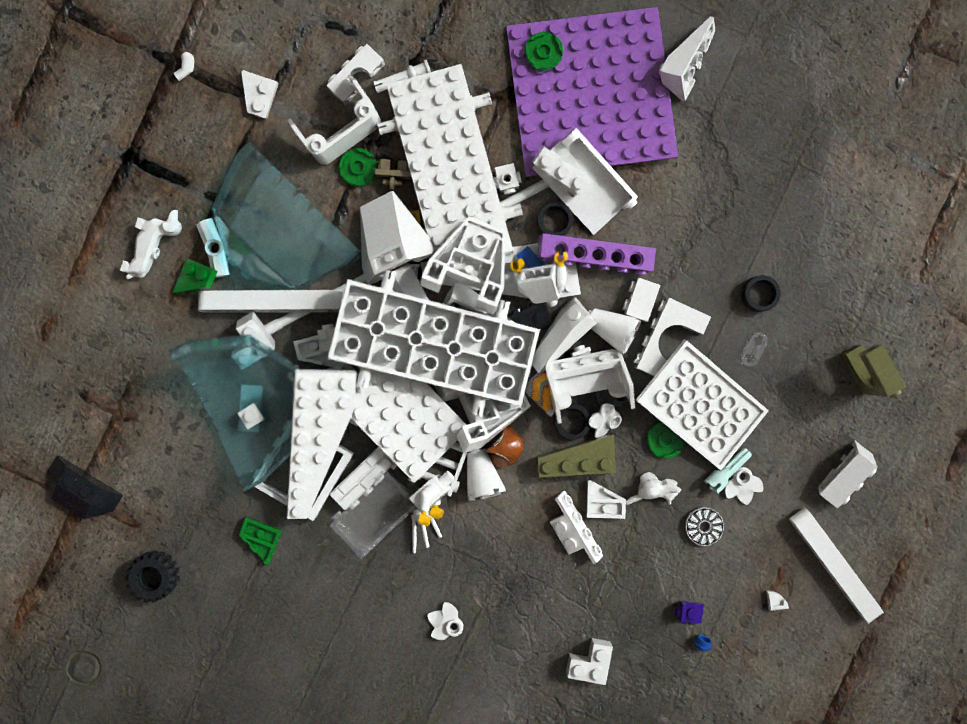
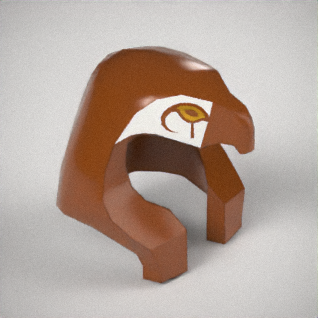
[485,427,524,467]

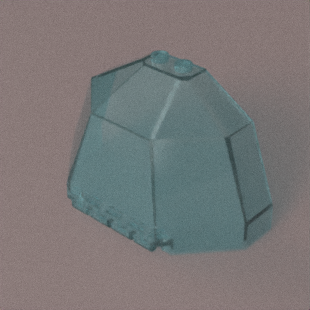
[212,142,361,290]
[169,334,299,492]

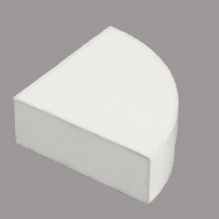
[766,590,789,611]

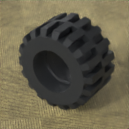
[125,551,180,603]

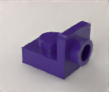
[675,600,704,624]

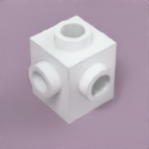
[493,163,522,195]

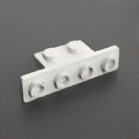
[550,491,603,564]

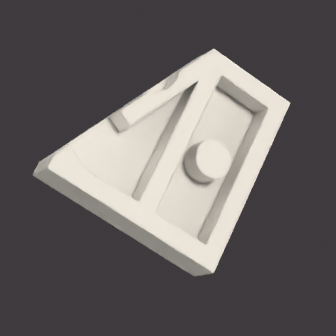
[242,70,279,120]
[293,335,338,368]
[586,480,626,519]

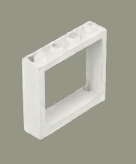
[253,420,354,521]

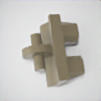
[375,159,411,191]

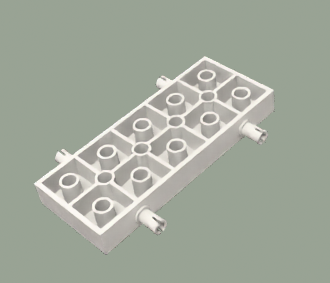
[377,64,523,256]
[327,270,540,417]

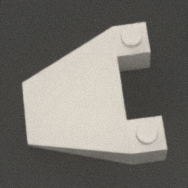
[420,216,506,315]
[435,385,530,453]

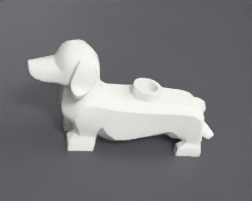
[120,210,182,279]

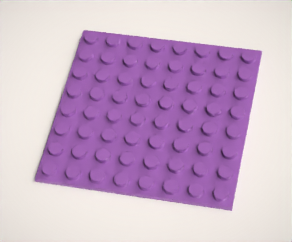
[506,7,678,177]

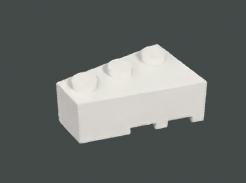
[818,440,877,508]

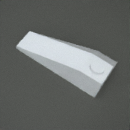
[532,296,597,374]

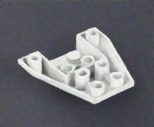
[360,191,435,285]

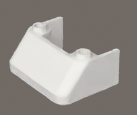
[287,75,381,165]
[546,349,635,424]

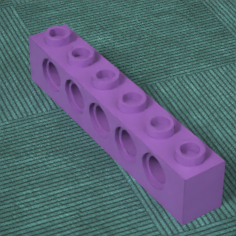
[537,233,656,275]

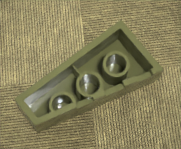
[537,433,616,477]

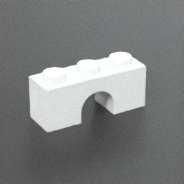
[327,44,385,106]
[531,145,593,196]

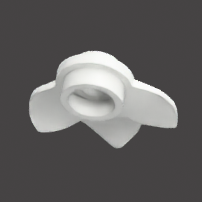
[588,403,622,437]
[725,467,763,505]
[428,602,463,640]

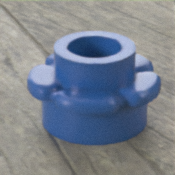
[694,634,712,652]

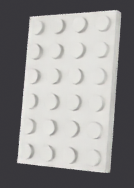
[636,340,769,470]
[351,370,466,483]

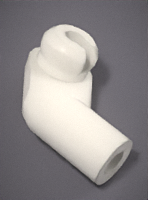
[174,52,194,81]

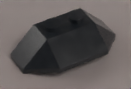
[47,455,124,519]

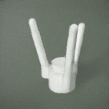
[411,509,442,553]

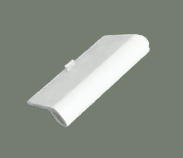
[532,128,638,235]

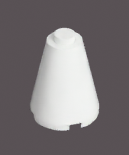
[589,308,641,354]
[467,448,506,501]

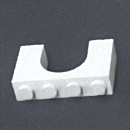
[634,298,711,376]

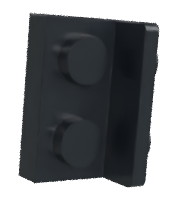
[509,302,553,329]

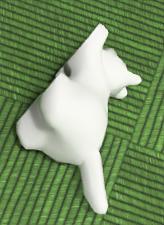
[626,472,681,505]

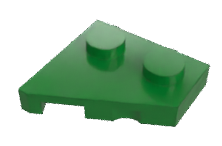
[173,258,218,295]
[239,516,283,565]

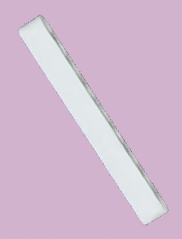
[198,290,344,313]

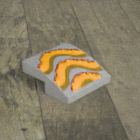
[525,370,555,417]

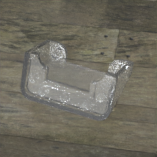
[329,471,417,560]

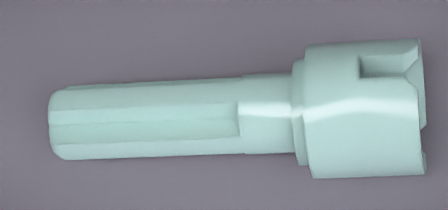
[704,448,752,494]

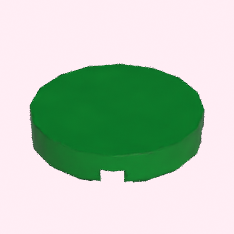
[525,32,563,71]
[339,148,378,187]
[646,421,685,459]

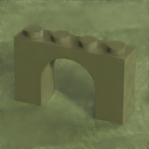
[840,344,906,398]

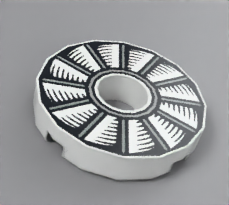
[685,507,724,546]

